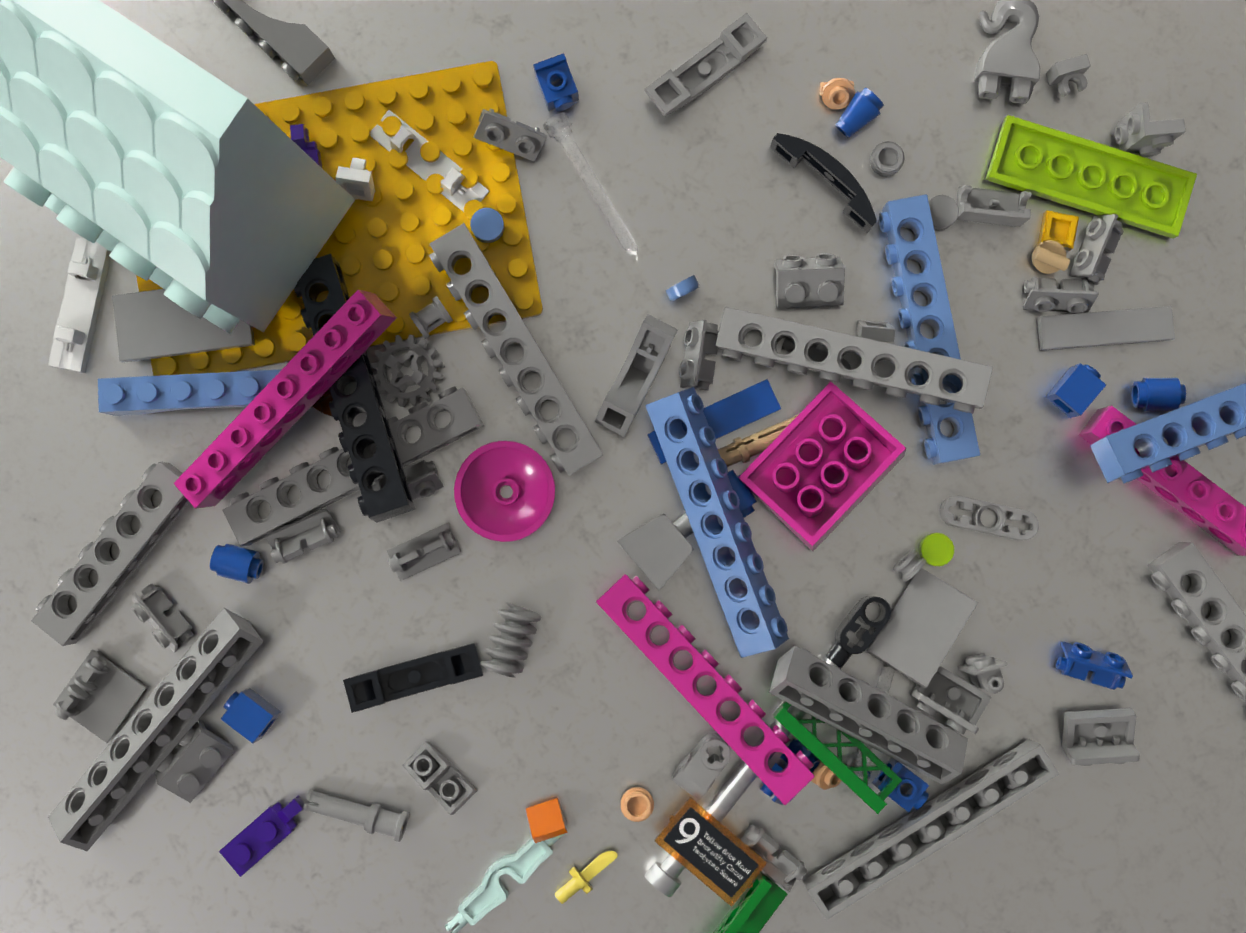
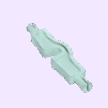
[445,833,566,933]

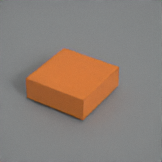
[526,798,568,843]

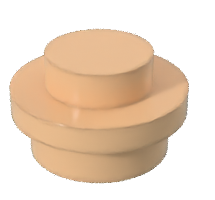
[621,787,654,822]

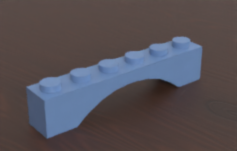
[98,369,282,416]

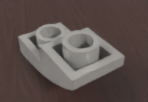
[402,741,477,815]

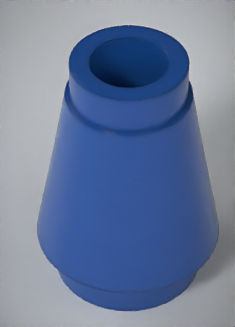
[835,88,884,138]

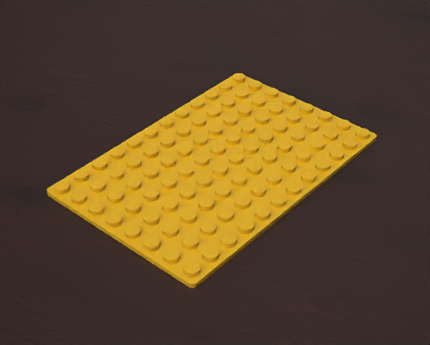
[136,61,543,376]

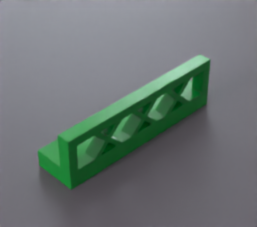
[772,701,902,814]
[713,870,788,933]

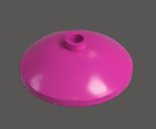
[454,441,555,542]

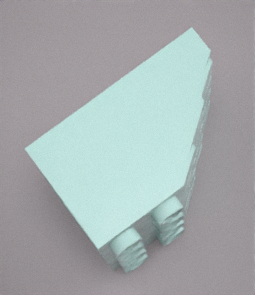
[0,0,355,334]

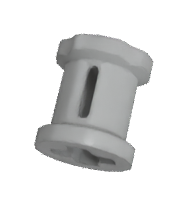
[409,296,453,339]

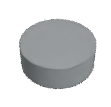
[870,141,905,177]
[929,195,958,230]

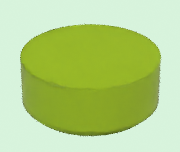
[919,533,954,566]

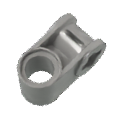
[671,733,730,800]

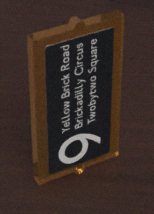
[654,797,767,907]

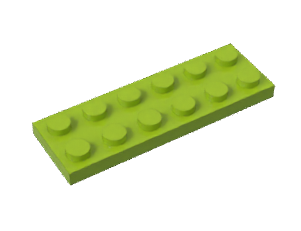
[985,115,1197,239]

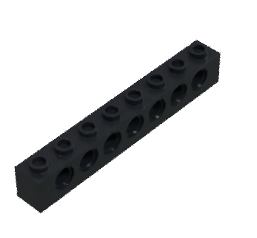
[294,253,415,523]

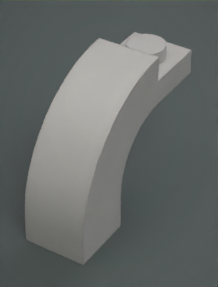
[595,314,678,437]

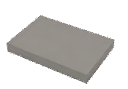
[867,568,978,689]

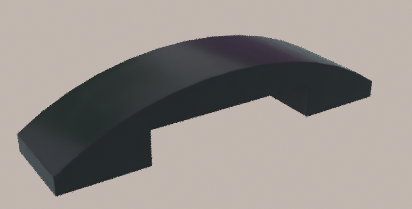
[770,133,877,233]
[343,643,483,713]

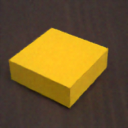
[1038,210,1079,251]

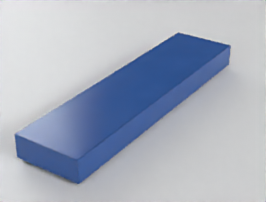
[647,379,781,465]

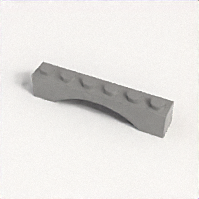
[212,0,335,85]

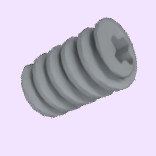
[480,603,541,678]

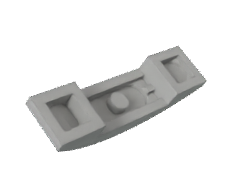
[644,13,767,116]

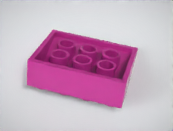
[738,381,906,551]

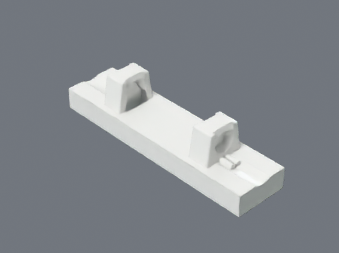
[370,110,489,212]
[48,237,111,373]

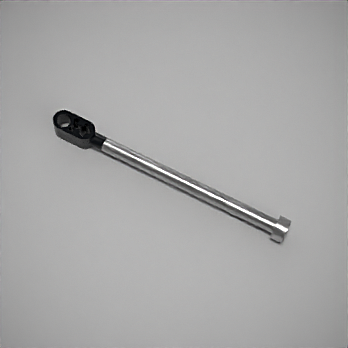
[645,596,891,898]

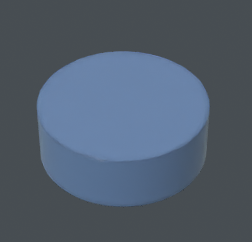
[470,208,504,243]
[665,275,699,301]

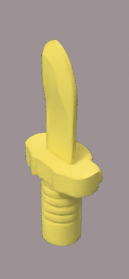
[554,851,618,904]

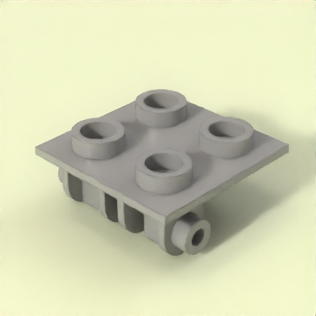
[53,650,147,743]

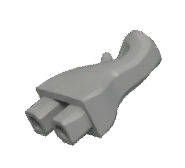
[974,0,1040,104]

